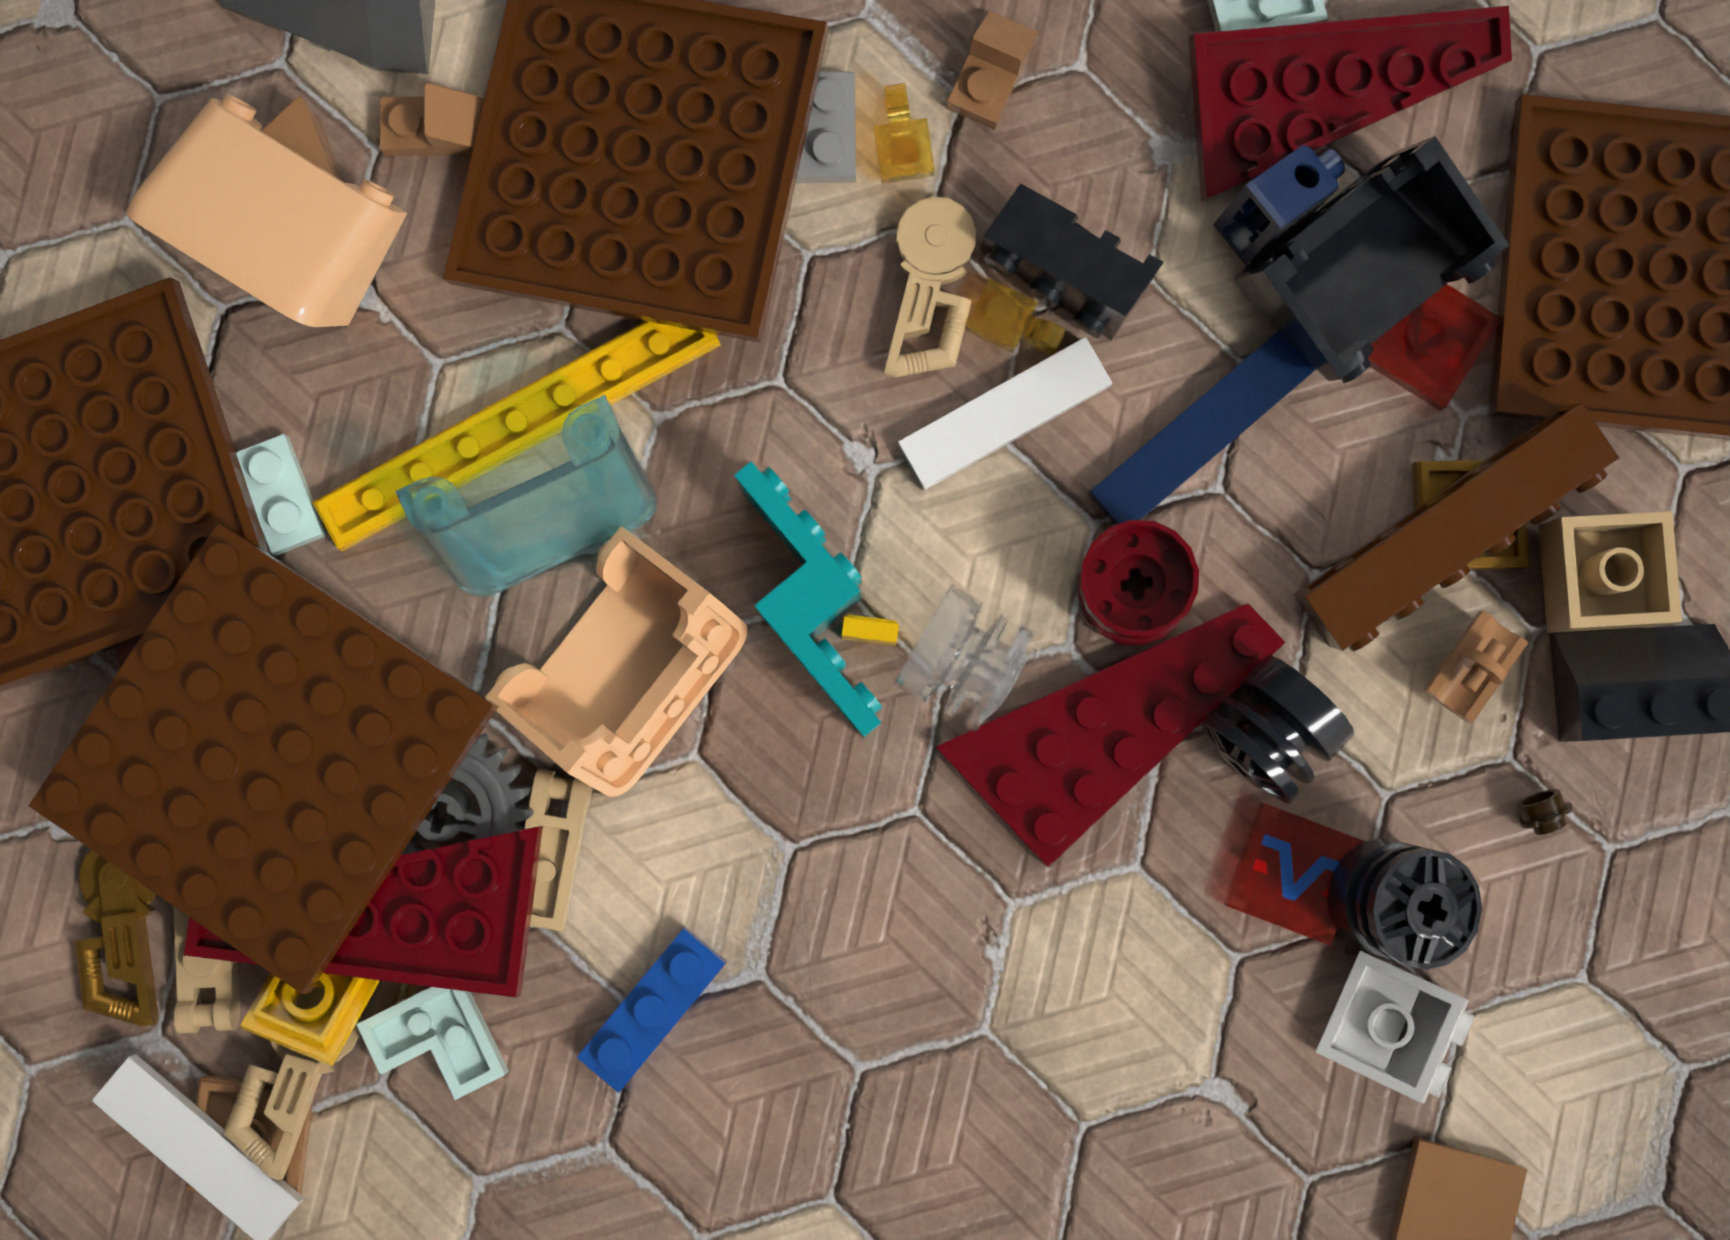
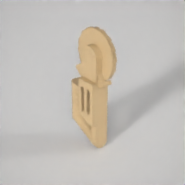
[884,196,976,377]
[223,987,362,1181]

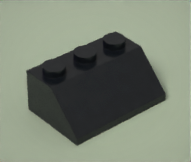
[1549,624,1730,742]

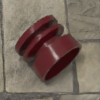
[1077,520,1199,646]

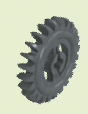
[401,733,534,855]

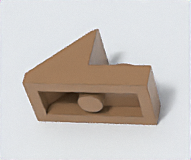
[947,11,1038,130]
[380,83,484,156]

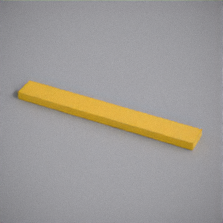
[312,321,721,551]

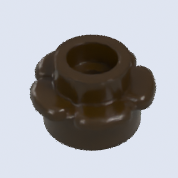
[1517,789,1573,835]

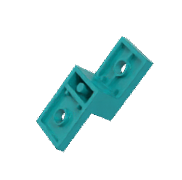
[734,461,883,738]

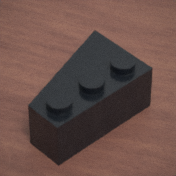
[980,183,1164,340]

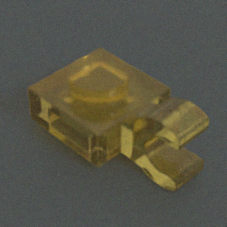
[873,83,935,184]
[966,278,1066,356]

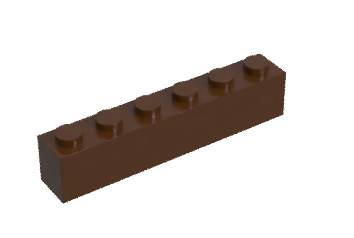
[1294,403,1619,652]

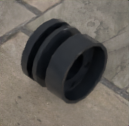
[1202,655,1355,804]
[1328,838,1482,970]

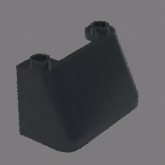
[1233,136,1509,383]

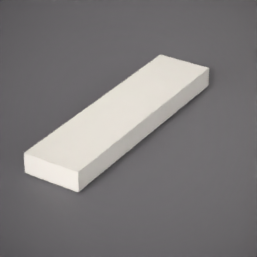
[898,337,1113,491]
[92,1054,304,1240]

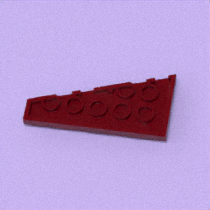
[1189,6,1512,201]
[935,603,1286,868]
[184,826,543,998]

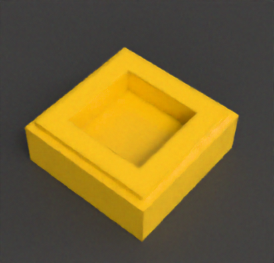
[842,614,899,646]

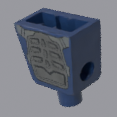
[1213,145,1345,265]

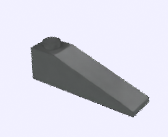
[219,0,435,74]

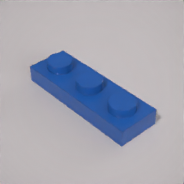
[576,926,727,1093]

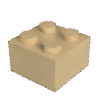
[1538,511,1682,633]

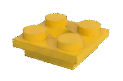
[240,973,380,1066]

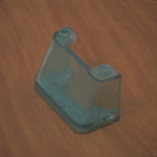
[395,395,657,597]

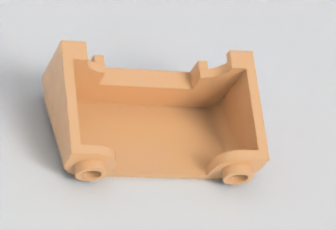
[126,94,407,327]
[486,526,747,797]

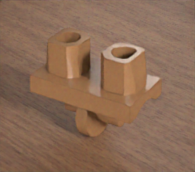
[1423,610,1529,723]

